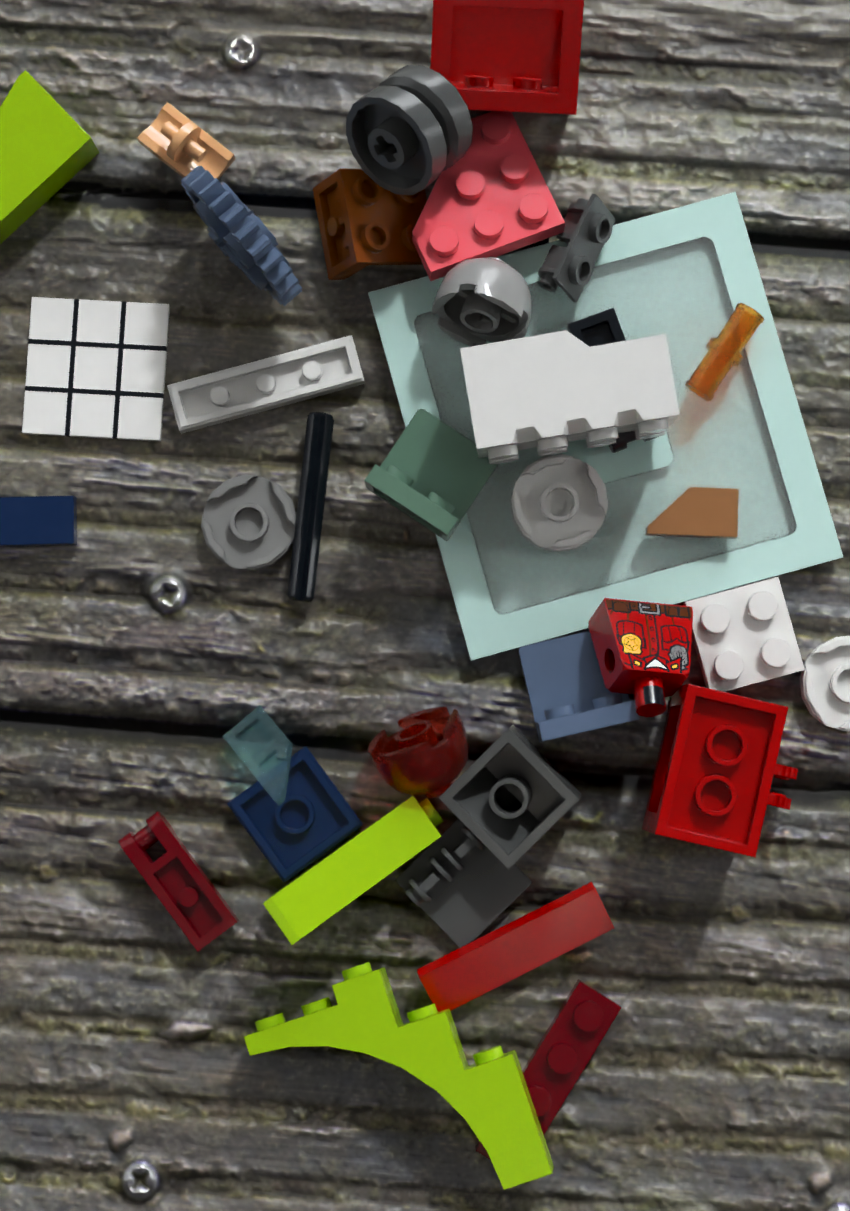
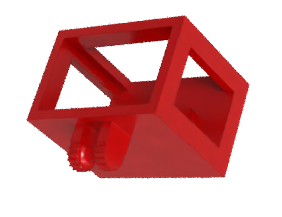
[430,0,584,115]
[642,684,798,858]

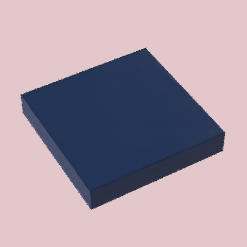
[227,746,363,883]

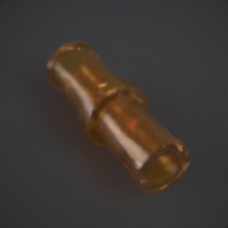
[685,303,764,401]

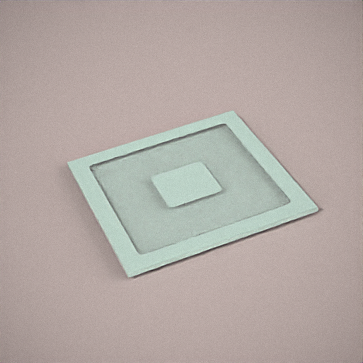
[368,192,843,661]

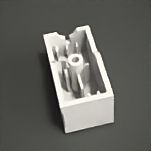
[460,330,680,464]

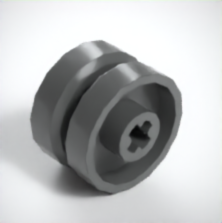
[346,65,473,195]

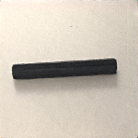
[287,412,334,602]

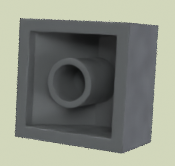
[439,725,582,870]

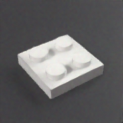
[683,577,805,692]

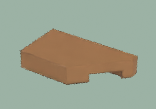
[645,487,739,539]

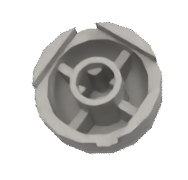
[432,257,532,346]

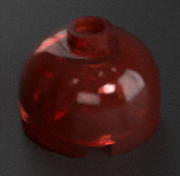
[368,707,469,798]

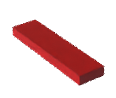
[417,882,614,1012]

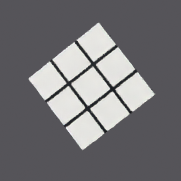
[22,297,170,442]

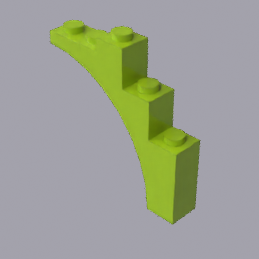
[244,962,554,1190]

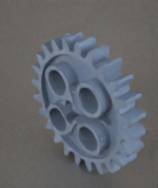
[181,166,302,306]

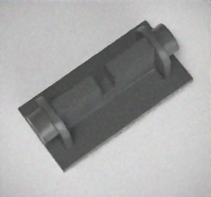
[538,194,616,303]

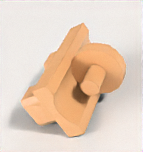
[137,102,236,180]

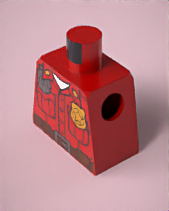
[588,598,693,717]

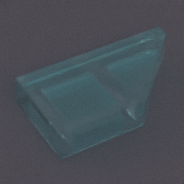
[223,705,293,806]

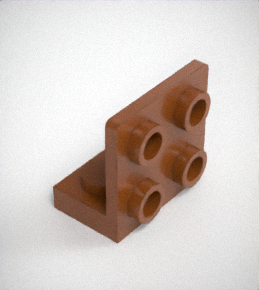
[313,168,427,280]

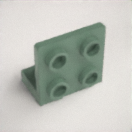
[364,409,498,541]

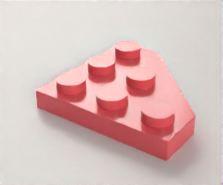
[412,111,565,281]

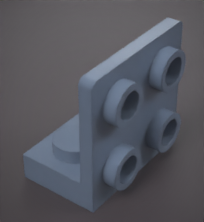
[518,631,640,742]

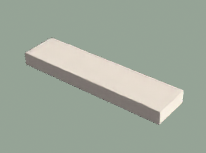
[167,335,365,434]

